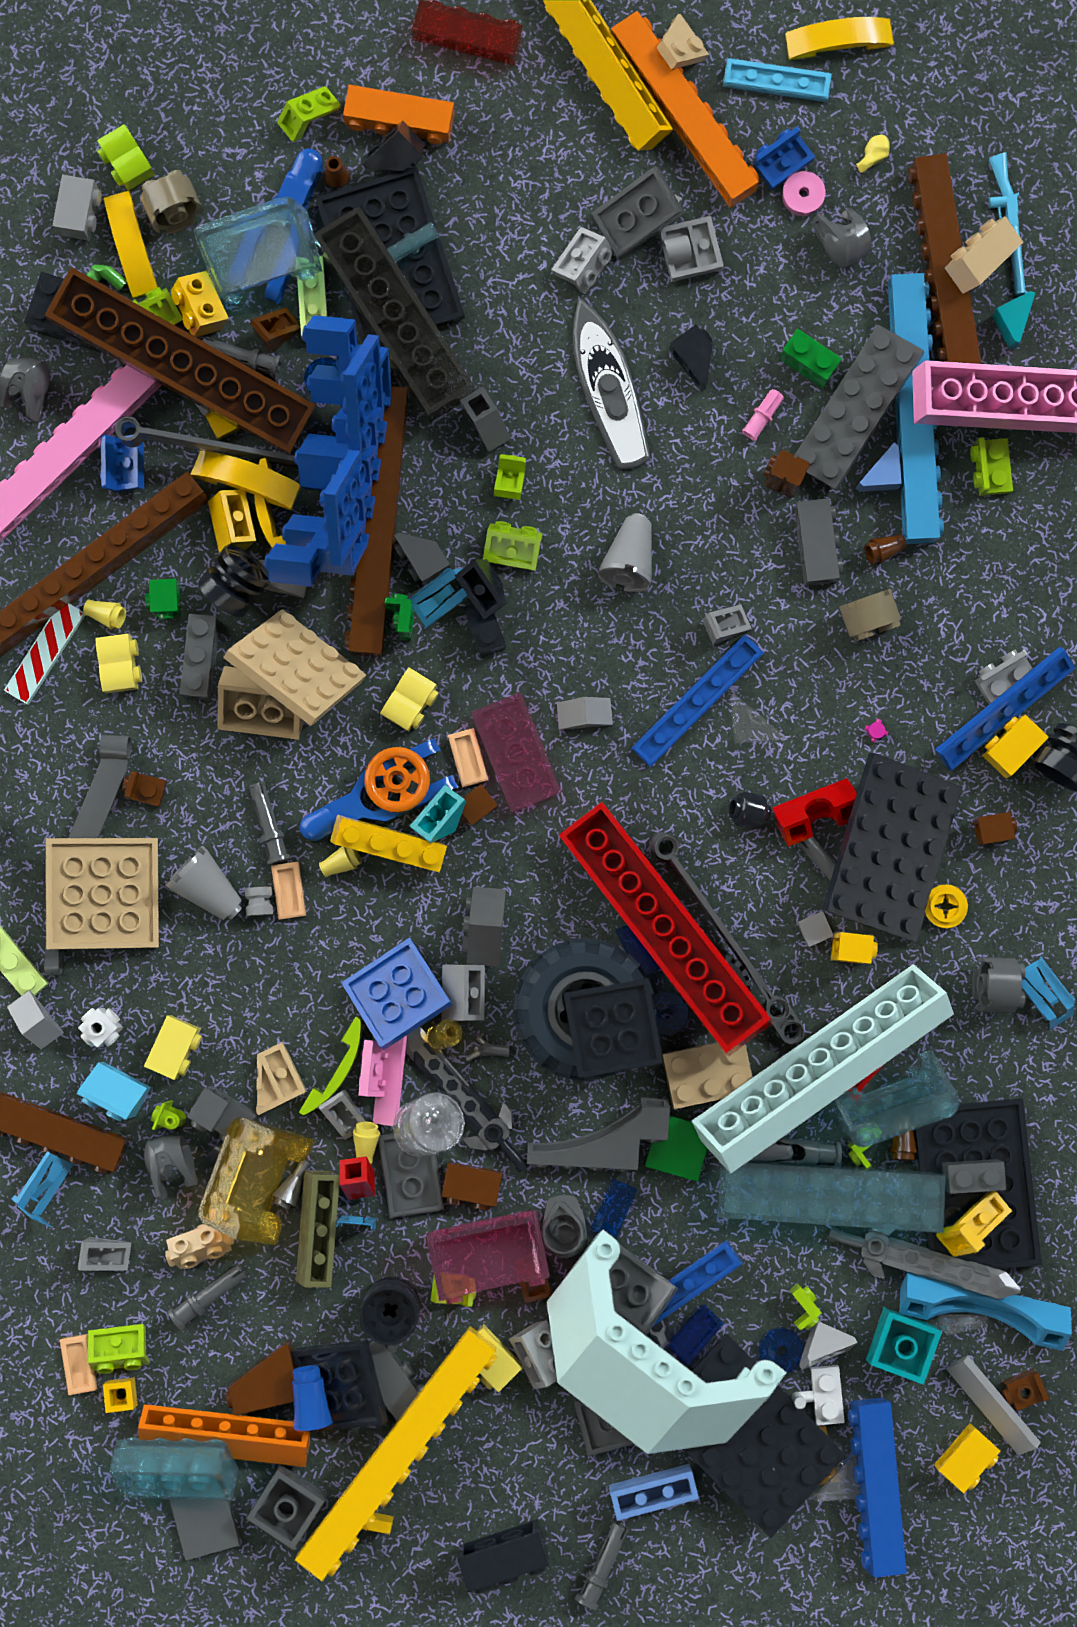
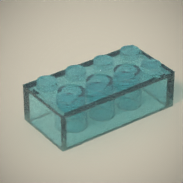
[109,1437,238,1500]

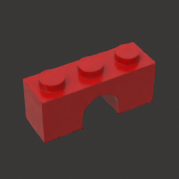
[772,778,857,847]

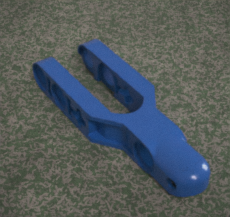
[228,148,323,304]
[299,739,459,841]

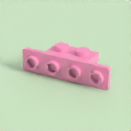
[359,1035,407,1126]

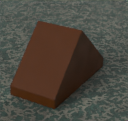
[250,307,301,354]

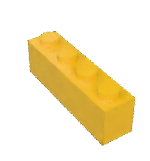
[330,815,447,872]

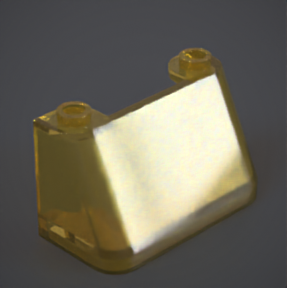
[199,1117,314,1245]

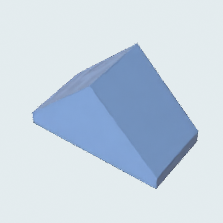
[856,443,902,492]

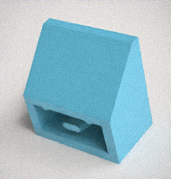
[77,1062,151,1121]

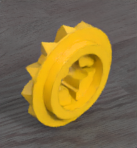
[925,885,968,928]

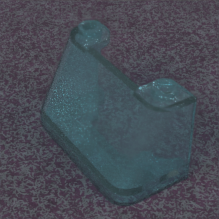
[194,197,322,305]
[832,1049,959,1147]

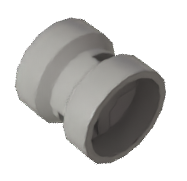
[244,887,273,916]

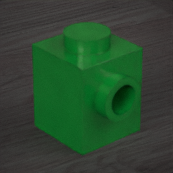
[145,579,182,621]

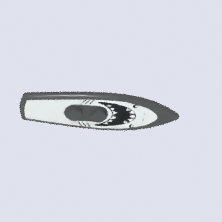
[572,299,650,469]

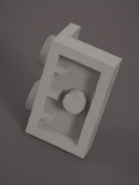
[551,227,613,294]
[974,649,1033,704]

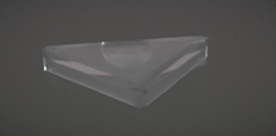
[730,693,785,744]
[937,1314,989,1335]
[813,1452,860,1502]

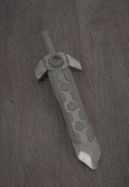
[828,1222,1021,1299]

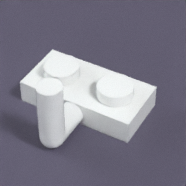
[791,1365,844,1425]

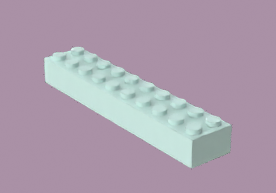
[692,964,954,1173]

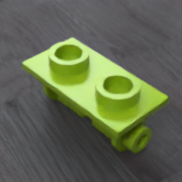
[151,1100,186,1130]

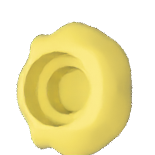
[856,135,890,173]

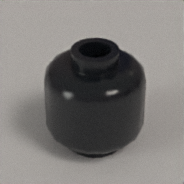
[729,792,771,829]

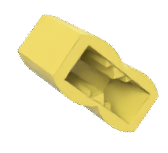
[96,634,142,694]
[380,668,439,732]

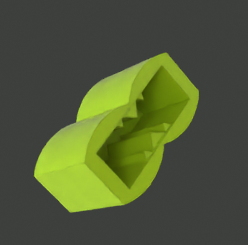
[97,124,155,191]

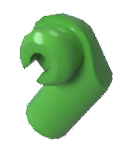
[87,265,127,291]

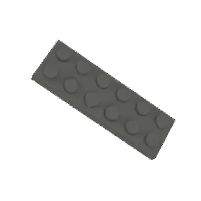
[794,325,924,491]

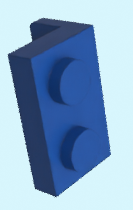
[753,126,815,191]
[100,435,144,493]

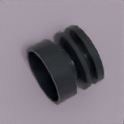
[198,544,270,617]
[1033,723,1077,792]
[360,1277,420,1345]

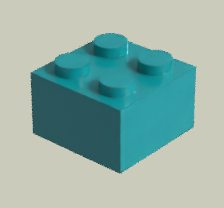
[866,1307,942,1385]

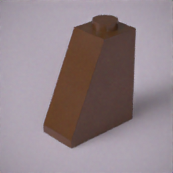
[226,1340,295,1416]

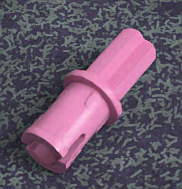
[742,389,784,441]

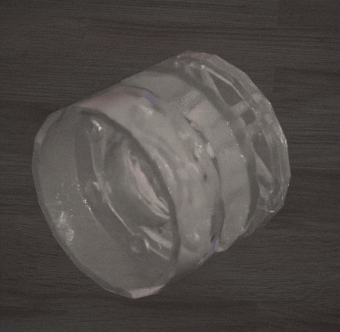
[393,1093,465,1158]

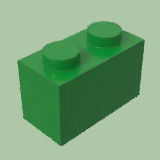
[779,328,842,389]

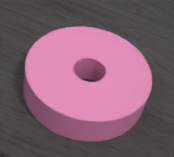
[782,171,826,216]

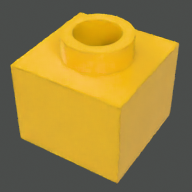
[103,1377,138,1413]

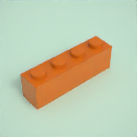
[343,85,455,145]

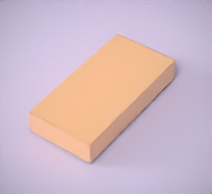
[448,728,488,788]
[271,862,306,920]
[60,1334,98,1395]

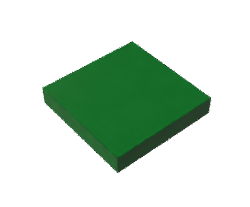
[644,1115,707,1182]

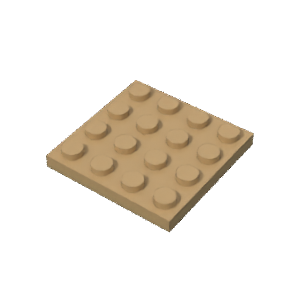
[223,609,366,726]
[45,838,159,949]

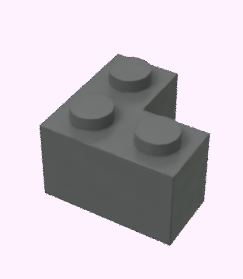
[462,887,506,967]
[187,1085,258,1145]

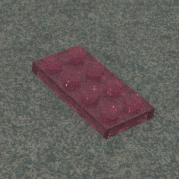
[470,692,562,813]

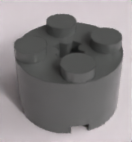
[972,957,1026,1013]

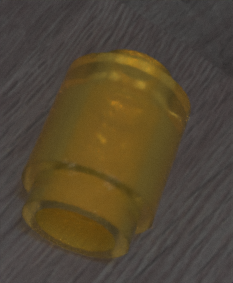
[427,1019,462,1050]

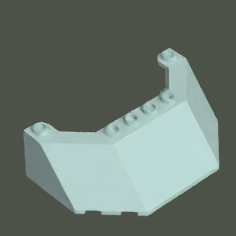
[547,1230,786,1454]

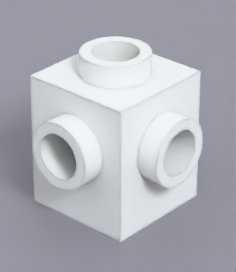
[78,1008,123,1047]

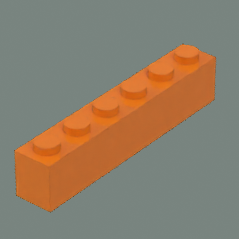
[138,1404,310,1467]

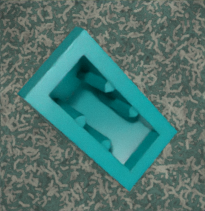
[992,291,1035,350]
[410,785,466,843]

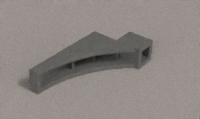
[527,1097,670,1172]

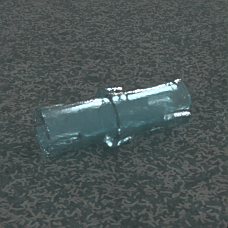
[384,222,439,264]

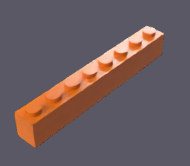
[611,11,759,208]

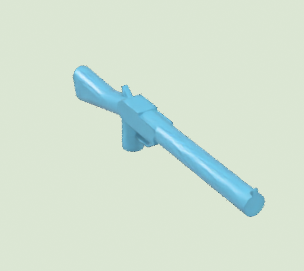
[989,152,1028,296]

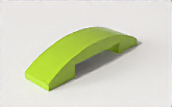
[299,1016,363,1115]

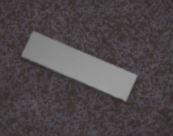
[946,1356,1041,1455]

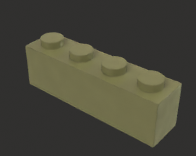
[296,1170,340,1287]

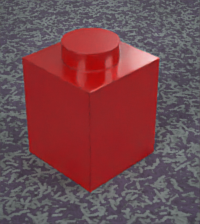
[340,1156,375,1200]

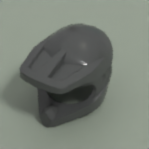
[812,209,871,269]
[0,358,50,422]
[144,1135,198,1201]
[542,1195,587,1258]

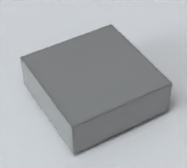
[797,911,834,947]

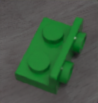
[384,594,415,641]

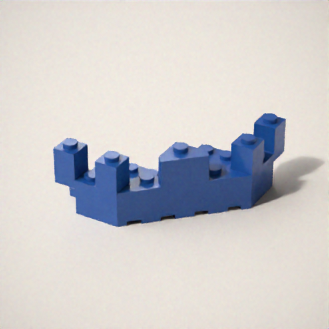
[264,315,392,587]

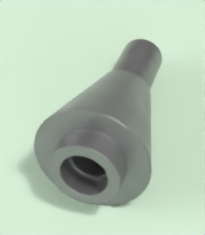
[272,1159,310,1210]

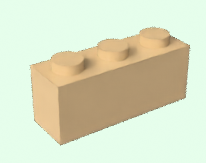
[945,216,1023,294]

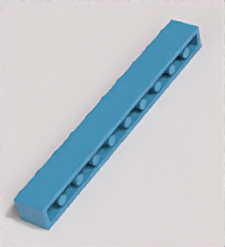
[888,273,944,544]

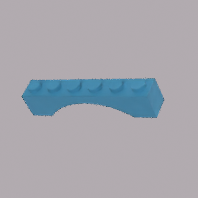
[900,1272,1072,1351]

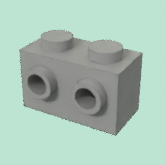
[52,175,102,241]
[442,965,485,1021]
[509,1320,557,1389]

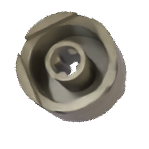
[141,170,203,234]
[839,589,901,641]

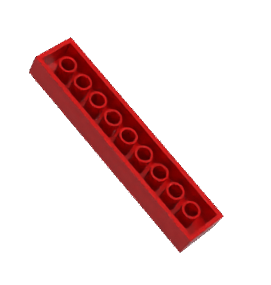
[559,802,773,1057]

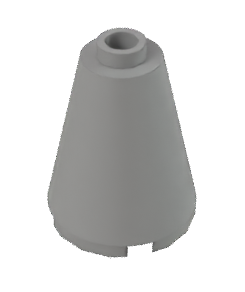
[598,513,652,592]
[165,846,242,920]

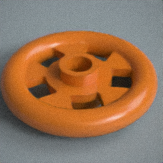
[364,747,430,812]

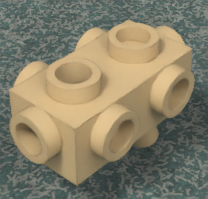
[165,1209,234,1269]

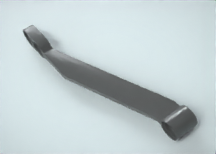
[115,417,298,467]
[44,735,131,975]
[649,832,804,1044]

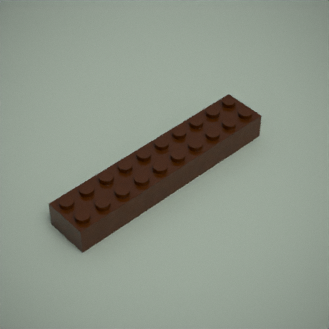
[45,267,316,455]

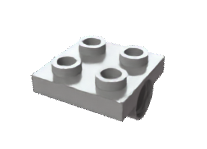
[659,216,724,282]

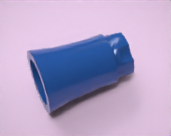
[292,1365,333,1431]

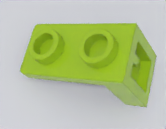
[277,86,341,142]

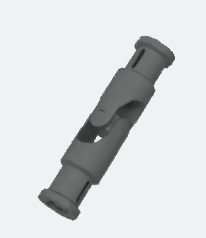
[752,1139,842,1166]

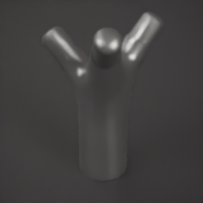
[466,1036,509,1062]

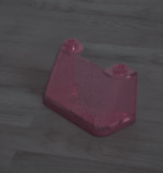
[426,1209,550,1305]

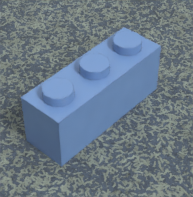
[609,1464,699,1521]

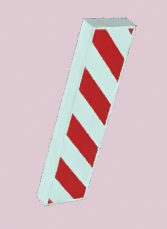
[4,604,85,705]

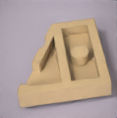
[657,14,709,69]
[256,1042,307,1115]

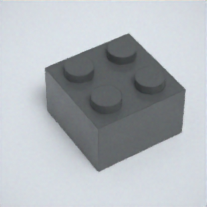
[246,1464,328,1550]

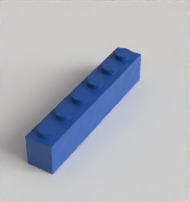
[848,1398,907,1578]

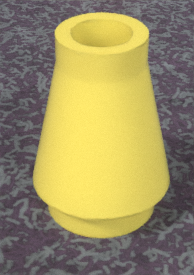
[83,599,126,629]
[319,847,362,877]
[353,1122,380,1164]

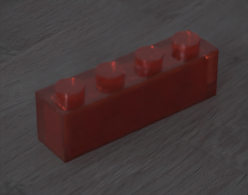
[412,0,523,66]

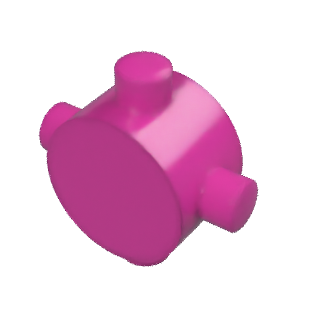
[864,719,888,743]

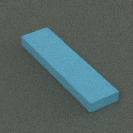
[723,58,832,102]

